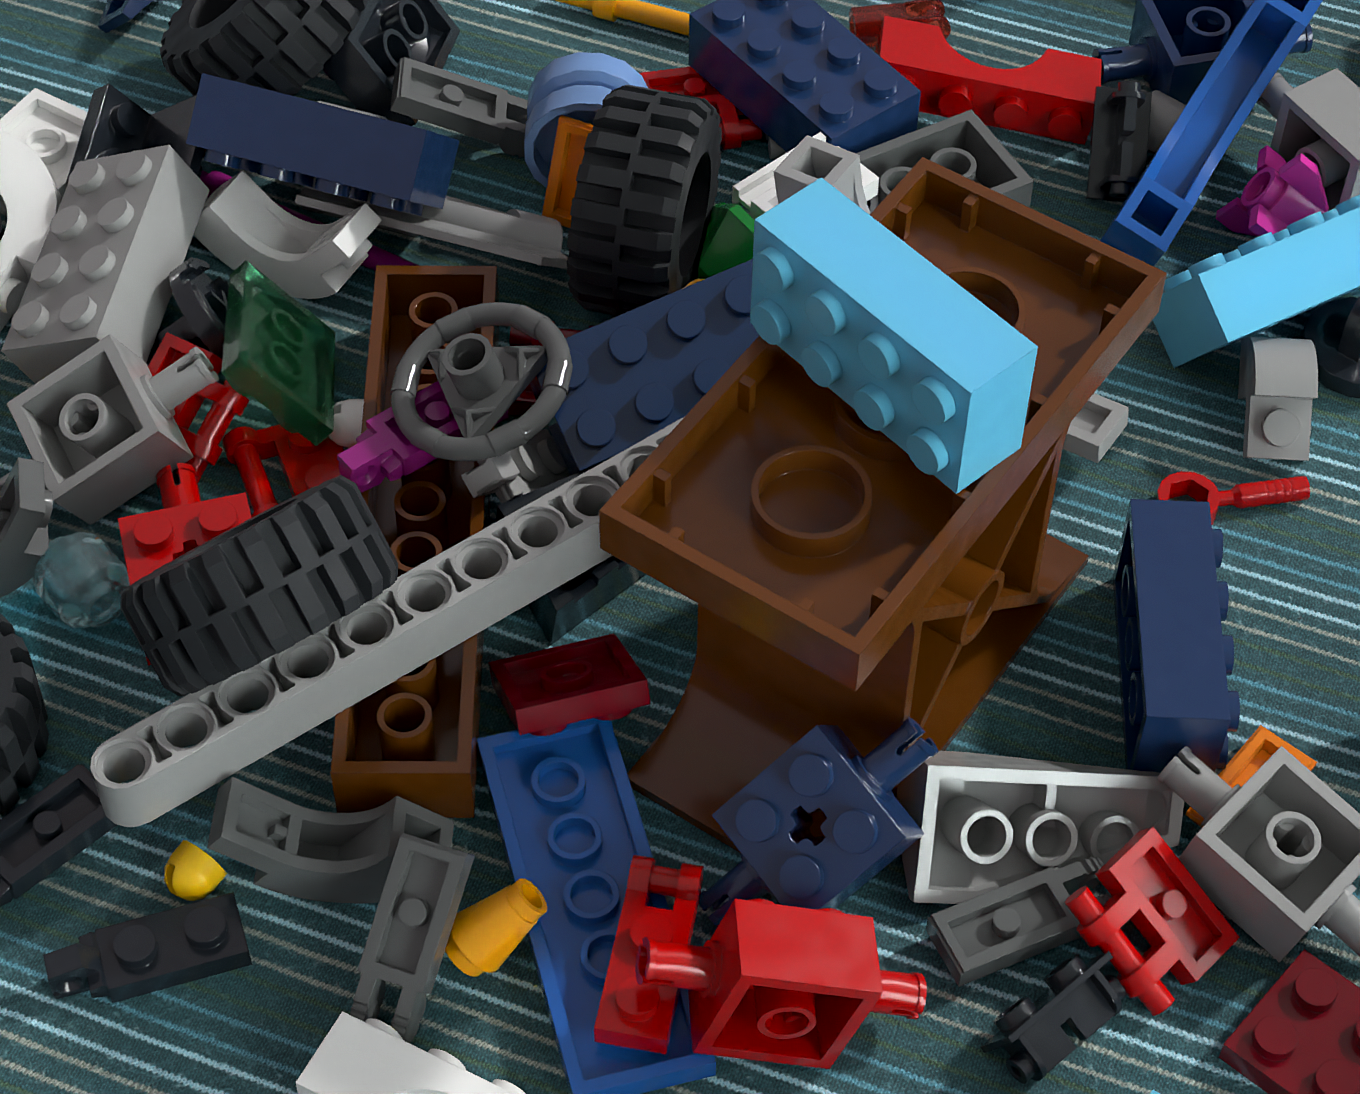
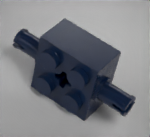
[1092,0,1313,105]
[699,717,939,927]

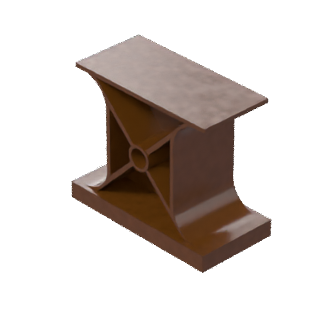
[599,157,1167,853]

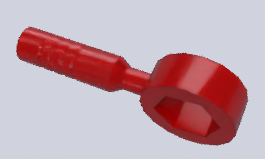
[1155,471,1310,525]

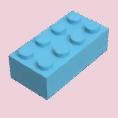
[750,177,1038,494]
[1153,195,1360,368]

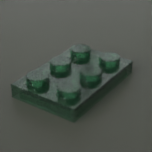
[221,260,336,446]

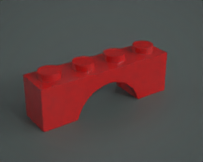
[874,16,1102,145]

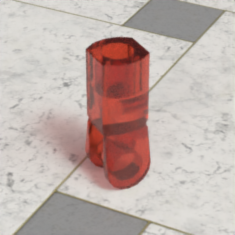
[849,0,951,47]

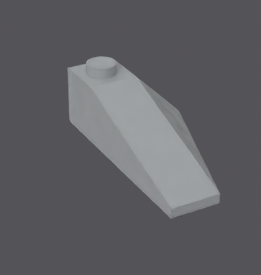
[896,751,1184,904]

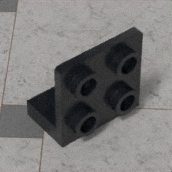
[66,84,205,183]

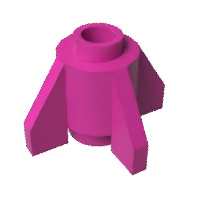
[1216,145,1329,237]

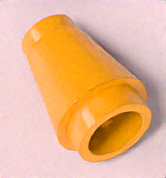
[445,878,547,977]

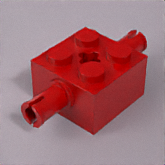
[117,463,252,665]
[635,899,927,1069]

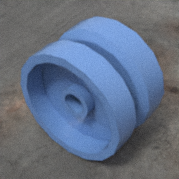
[524,52,648,188]

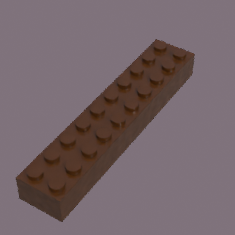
[330,265,499,818]

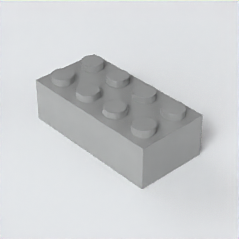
[1,145,210,384]

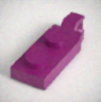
[337,381,508,493]

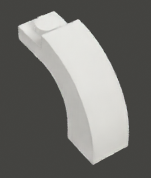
[0,129,62,332]
[194,170,382,299]

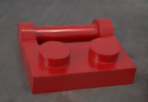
[222,411,344,517]

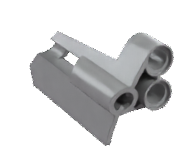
[295,101,568,268]

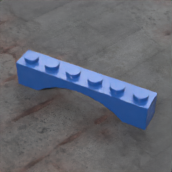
[1100,0,1323,266]

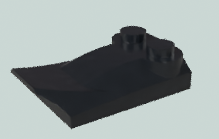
[323,0,460,126]

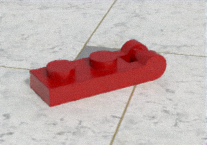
[594,855,704,1054]

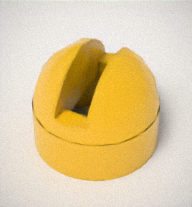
[164,840,227,901]

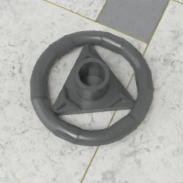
[390,302,573,461]

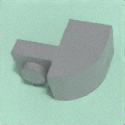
[1238,336,1318,461]

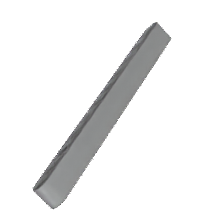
[90,417,684,827]

